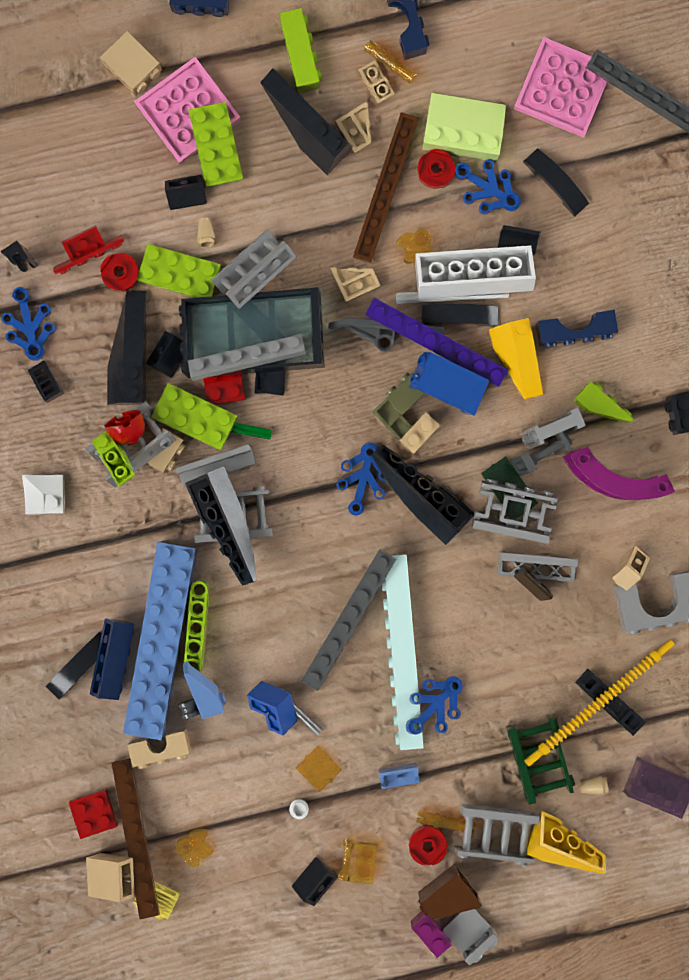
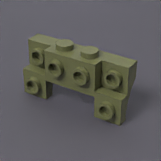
[372,370,440,440]

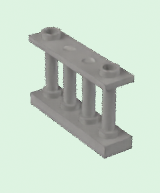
[211,229,296,309]
[85,401,176,487]
[191,487,273,543]
[454,803,540,865]

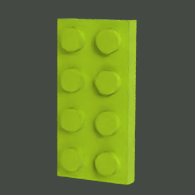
[188,102,243,187]
[137,244,221,298]
[151,383,238,451]

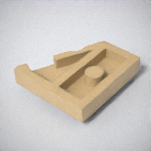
[335,102,371,155]
[331,267,381,303]

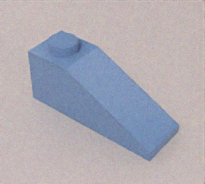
[183,662,226,719]

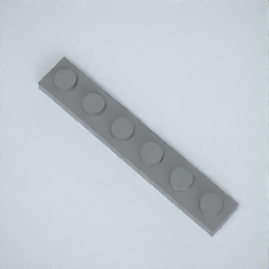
[188,334,306,381]

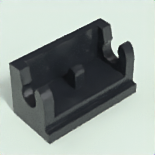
[1,241,38,272]

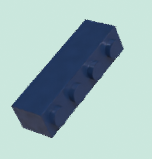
[90,618,134,700]

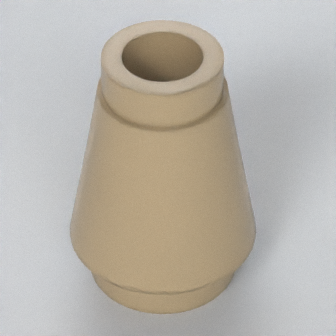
[197,217,216,248]
[580,776,609,795]

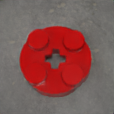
[417,149,456,189]
[100,253,140,292]
[408,825,447,866]

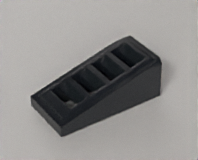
[28,361,64,403]

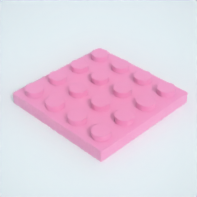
[514,37,607,138]
[134,57,241,164]

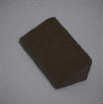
[514,567,553,601]

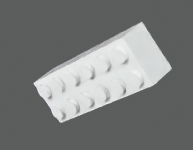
[415,246,536,299]

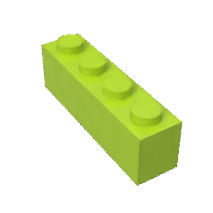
[279,8,322,93]

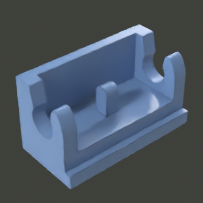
[379,763,420,789]

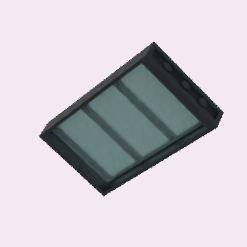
[179,287,325,378]

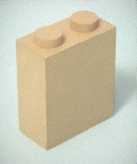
[100,31,162,96]
[86,853,135,903]

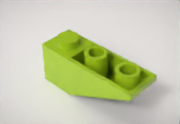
[572,381,634,423]
[91,431,135,487]

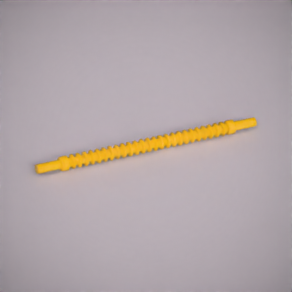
[524,639,675,767]

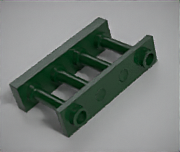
[506,714,575,805]

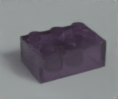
[623,756,689,819]

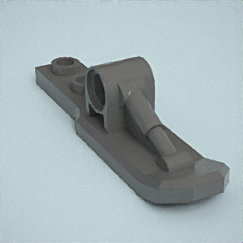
[328,318,445,352]

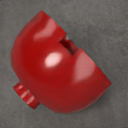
[104,410,145,446]

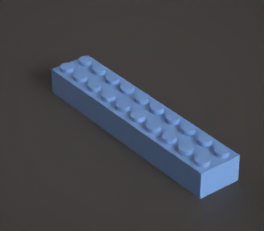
[123,541,198,740]

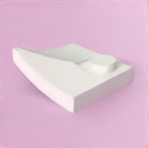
[22,475,65,515]

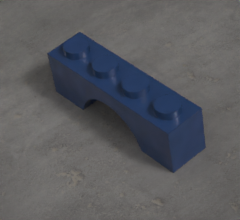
[387,0,429,60]
[536,310,618,349]

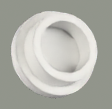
[289,799,309,819]

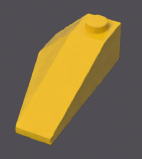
[489,318,543,399]
[527,811,606,874]

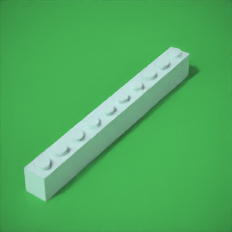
[382,554,424,750]

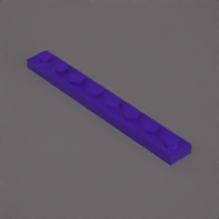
[365,297,508,387]

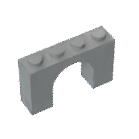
[613,571,689,634]

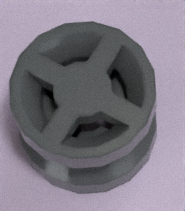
[178,699,200,719]

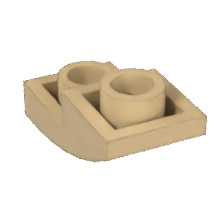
[358,60,394,103]

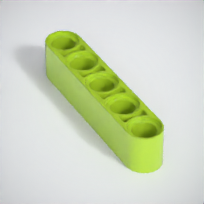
[184,580,210,672]

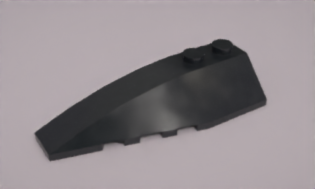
[260,68,353,176]
[107,291,146,405]
[371,444,474,545]
[185,466,257,586]

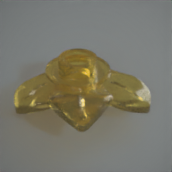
[396,229,433,264]
[175,829,214,867]

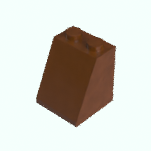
[418,864,482,919]

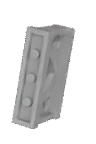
[521,407,586,449]

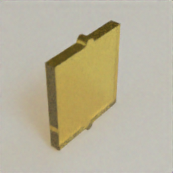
[296,746,342,792]

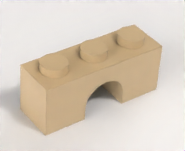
[127,728,192,769]

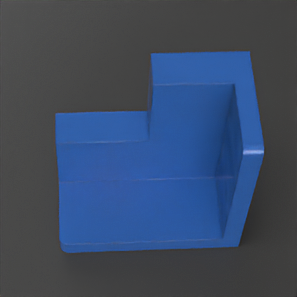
[247,681,297,736]

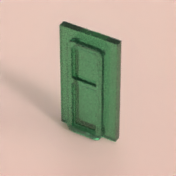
[480,456,538,519]

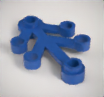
[455,160,521,215]
[1,287,56,361]
[336,443,386,515]
[406,676,463,735]

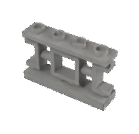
[471,478,559,544]

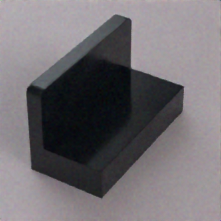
[165,174,207,210]
[497,225,541,255]
[146,331,183,378]
[254,359,286,396]
[292,857,339,906]

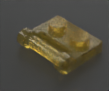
[338,839,378,885]

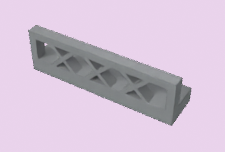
[175,444,257,487]
[497,552,578,582]

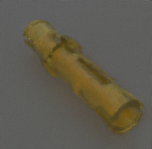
[364,40,417,84]
[416,810,476,834]

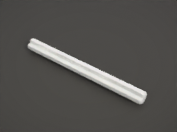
[396,292,509,304]

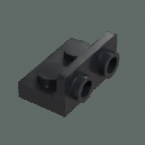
[664,393,689,435]

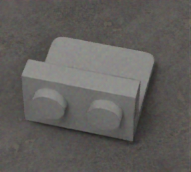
[443,909,498,966]

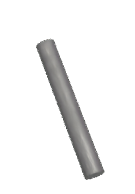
[293,702,322,735]

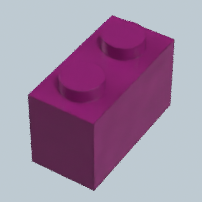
[410,911,452,958]

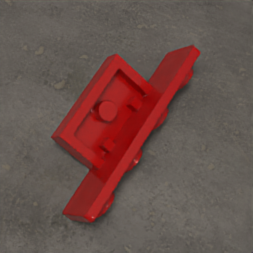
[53,225,124,274]

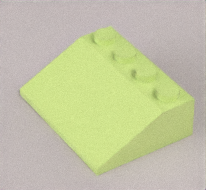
[422,93,506,162]

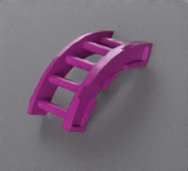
[562,446,675,500]

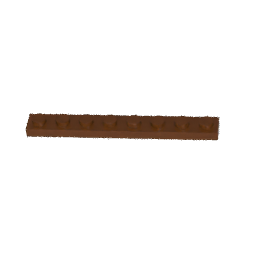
[353,112,419,263]
[111,758,160,919]

